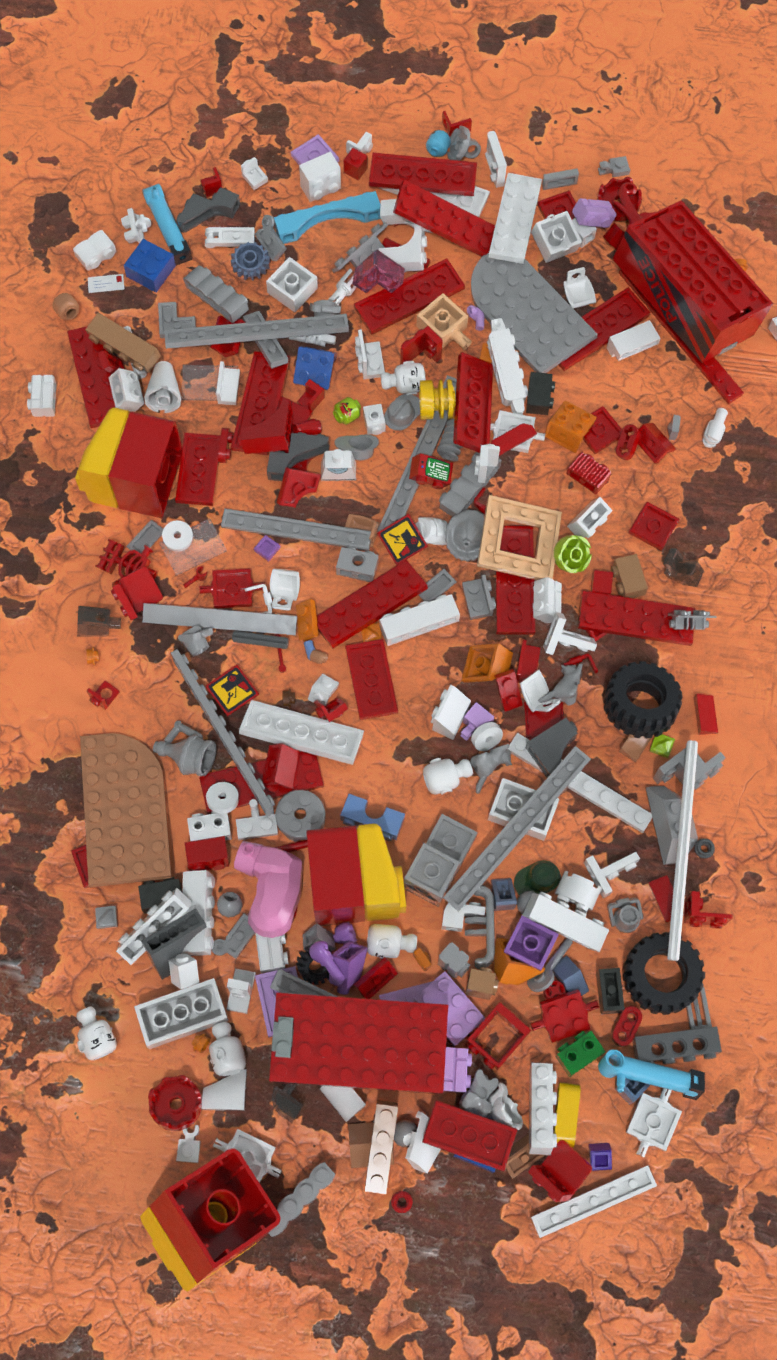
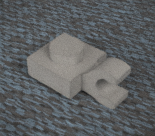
[598,156,630,177]

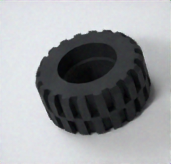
[603,661,683,739]
[623,932,705,1015]

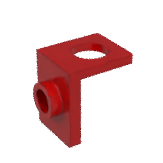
[442,111,472,137]
[87,681,120,710]

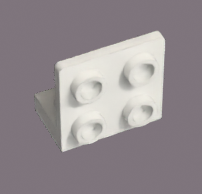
[355,329,385,380]

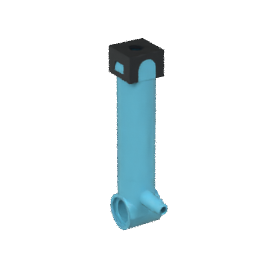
[142,184,192,266]
[598,1049,705,1100]

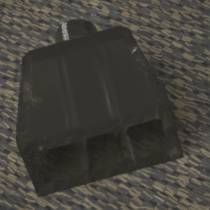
[77,606,121,637]

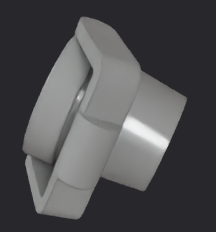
[310,300,341,317]
[178,625,213,657]
[607,897,643,933]

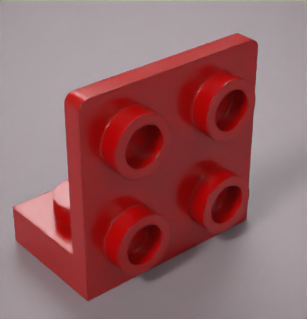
[400,326,443,365]
[684,891,733,929]

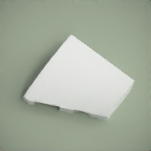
[201,1069,247,1111]
[405,1111,441,1173]

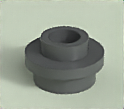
[694,838,715,859]

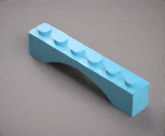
[274,191,381,244]

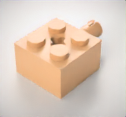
[416,293,472,350]

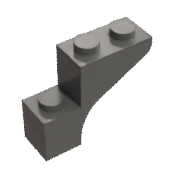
[176,187,240,233]
[267,432,330,481]

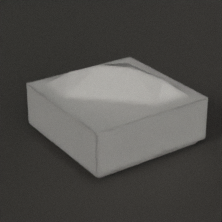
[667,415,681,440]
[95,906,118,929]

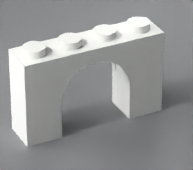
[378,199,428,273]

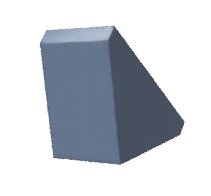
[491,878,517,911]
[552,956,589,996]
[615,1079,650,1105]

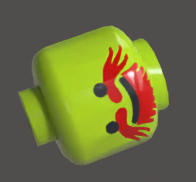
[333,397,361,425]

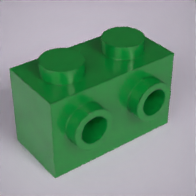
[555,1031,606,1077]

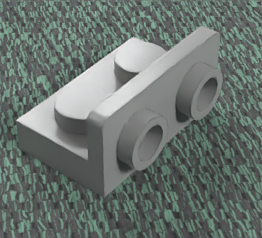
[462,574,496,620]

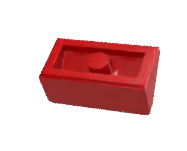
[694,694,718,735]

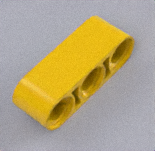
[553,1082,581,1148]

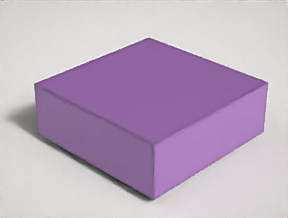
[254,535,280,562]

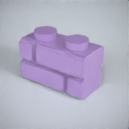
[572,198,616,228]
[444,1047,472,1092]

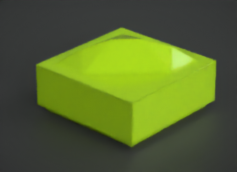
[649,734,675,758]

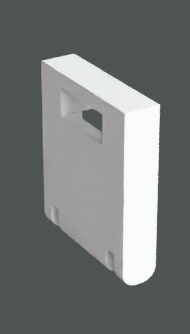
[485,131,507,188]

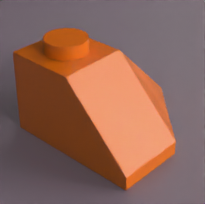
[494,937,545,985]

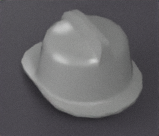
[384,394,420,431]
[334,434,379,460]

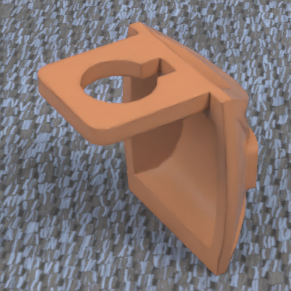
[345,514,380,547]

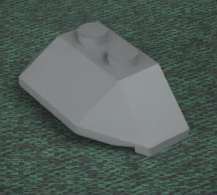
[646,786,698,865]

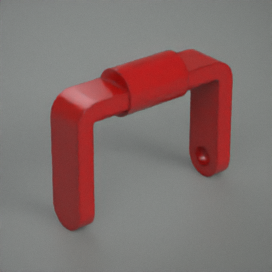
[473,487,486,514]
[562,654,598,674]

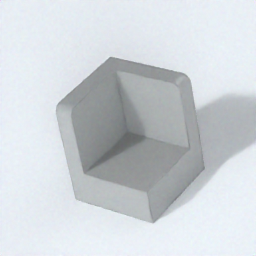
[302,924,336,952]

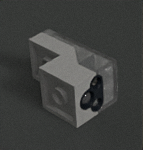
[404,814,478,907]

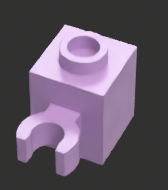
[461,702,494,741]

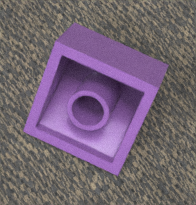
[504,916,559,971]

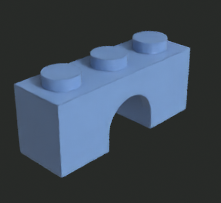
[340,794,405,841]

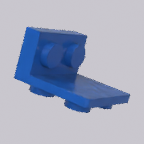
[293,346,337,390]

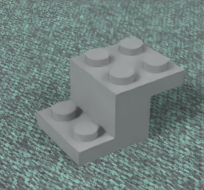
[653,748,726,790]

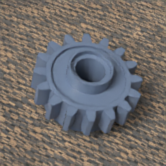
[231,242,270,281]

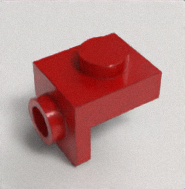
[314,697,348,722]

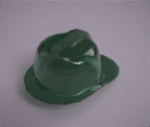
[514,860,561,895]

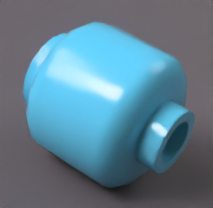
[426,130,451,157]

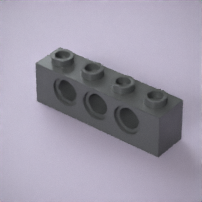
[632,1026,722,1065]

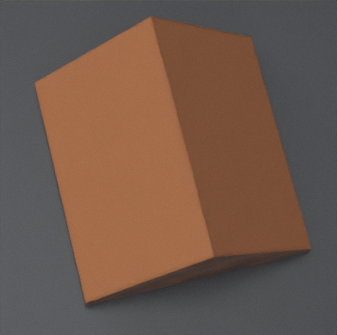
[348,1122,394,1168]

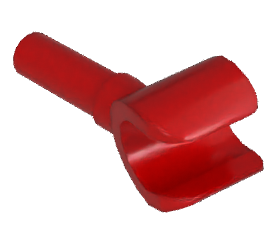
[183,566,207,588]

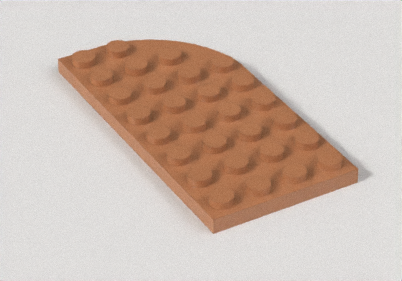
[80,733,172,888]

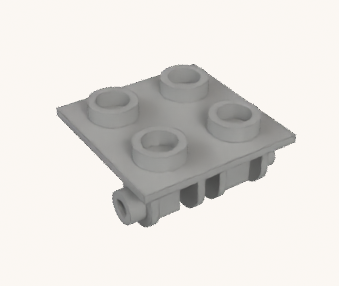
[668,610,717,630]

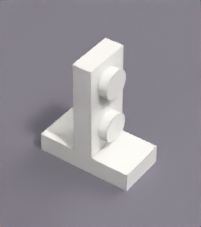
[543,612,597,655]
[584,852,640,898]
[227,968,256,1014]

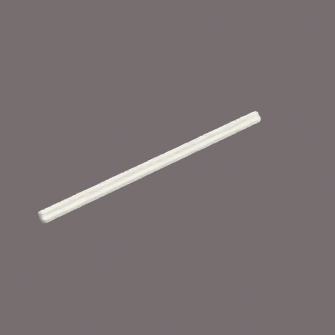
[667,740,698,961]

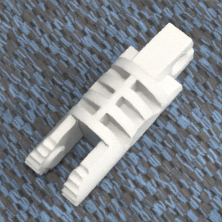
[289,334,336,347]

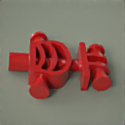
[95,539,157,580]

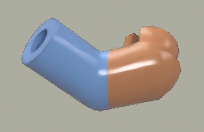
[304,640,328,664]

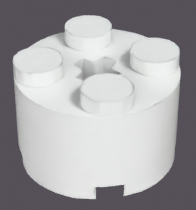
[555,871,602,913]

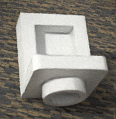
[346,132,373,154]
[241,157,268,190]
[308,674,339,706]

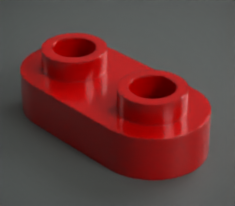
[218,428,233,463]
[612,1006,642,1047]

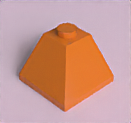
[461,643,513,683]

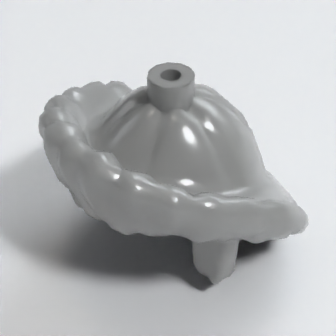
[445,509,485,562]

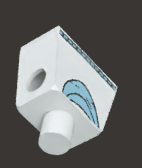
[321,449,356,481]

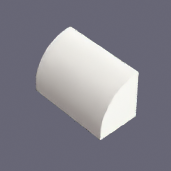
[320,1086,366,1122]

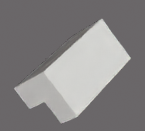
[607,320,661,361]

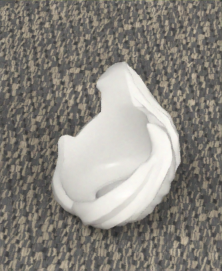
[485,1082,523,1130]

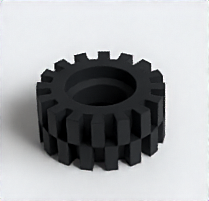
[296,944,332,985]

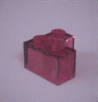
[352,249,405,293]

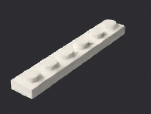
[531,1166,657,1238]

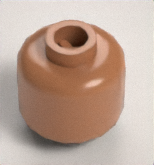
[52,293,80,320]

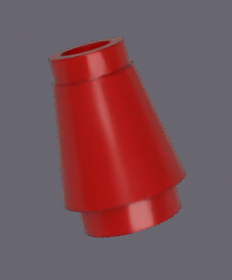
[293,419,322,435]

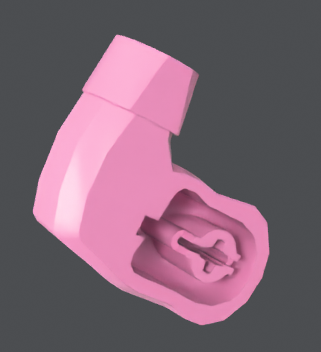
[234,841,303,938]

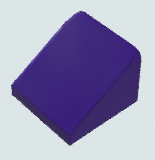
[588,1143,612,1171]

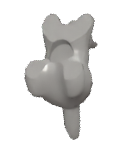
[538,664,583,706]
[470,744,512,794]
[459,1069,498,1117]

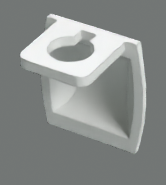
[564,267,596,309]
[415,517,448,545]
[270,569,300,610]
[520,670,560,712]

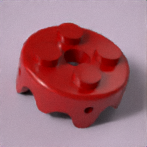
[597,177,642,222]
[148,1075,202,1131]

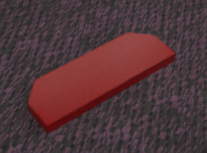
[491,423,537,456]

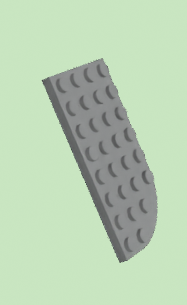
[471,253,597,373]

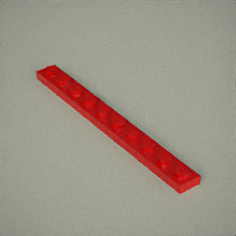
[619,269,744,405]

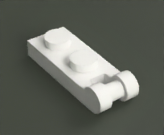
[205,227,255,249]

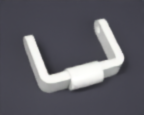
[244,584,272,613]

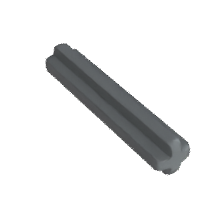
[232,631,289,649]

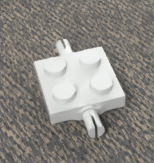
[490,410,545,453]
[626,1088,682,1157]
[213,1129,282,1183]

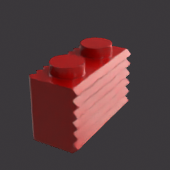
[566,452,611,495]

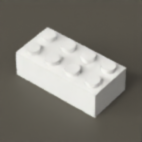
[134,978,229,1049]

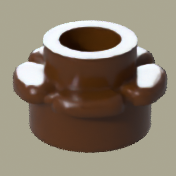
[282,688,295,708]

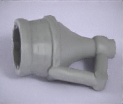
[153,721,216,776]

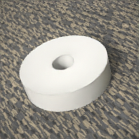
[162,520,193,552]
[471,722,503,751]
[206,782,239,814]

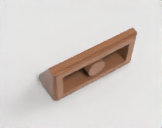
[619,734,653,762]
[505,1134,545,1179]

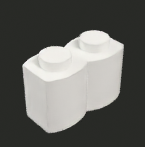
[73,230,116,271]

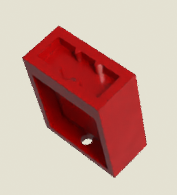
[466,1002,531,1070]

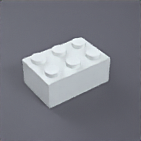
[488,778,559,841]

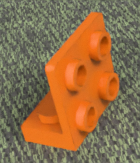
[545,401,597,453]

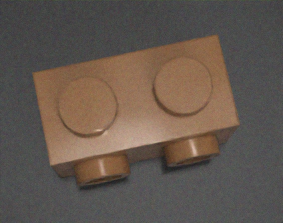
[611,554,648,598]
[465,967,499,1000]

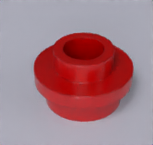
[391,1191,413,1213]

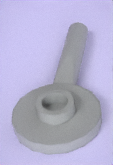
[527,938,573,992]

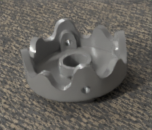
[275,790,325,842]

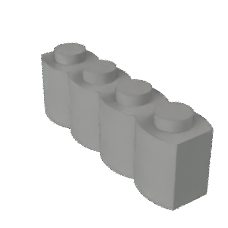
[183,265,249,323]
[439,452,502,517]
[269,1162,335,1237]

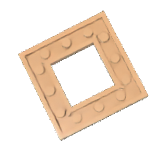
[477,495,562,580]

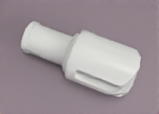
[328,268,363,305]
[703,408,728,448]

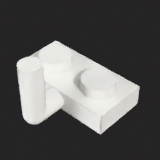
[236,799,278,841]

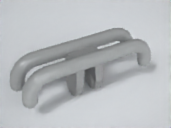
[465,885,495,969]

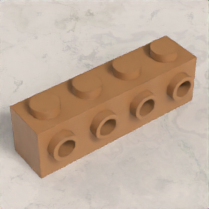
[85,312,161,373]

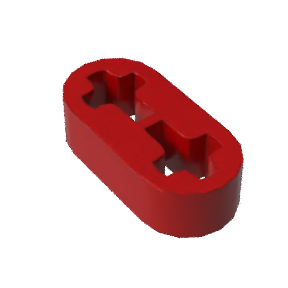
[616,424,641,460]

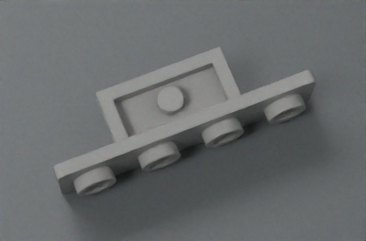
[332,223,388,274]

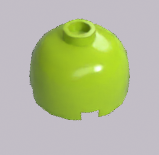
[554,535,592,573]

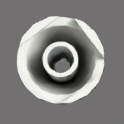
[144,361,182,413]

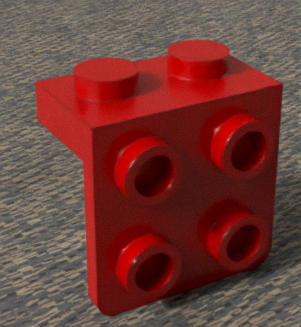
[110,566,163,620]
[528,1140,592,1202]

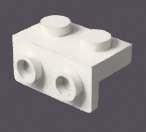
[474,444,500,483]

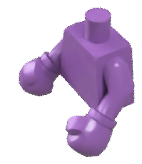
[309,922,368,995]

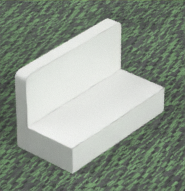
[216,361,240,405]

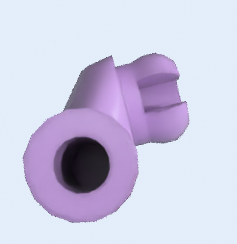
[466,305,485,331]

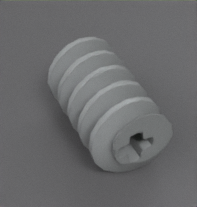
[437,419,463,462]

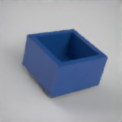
[124,239,176,293]

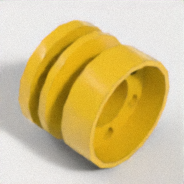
[419,379,455,420]

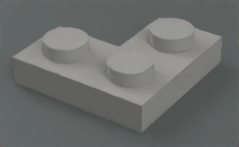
[158,302,196,338]

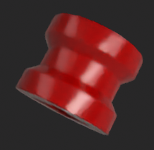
[543,980,565,1000]

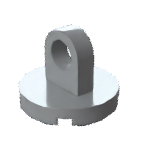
[447,126,481,161]

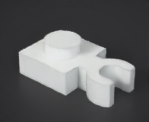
[176,1125,201,1163]

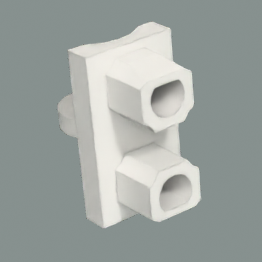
[121,208,151,244]

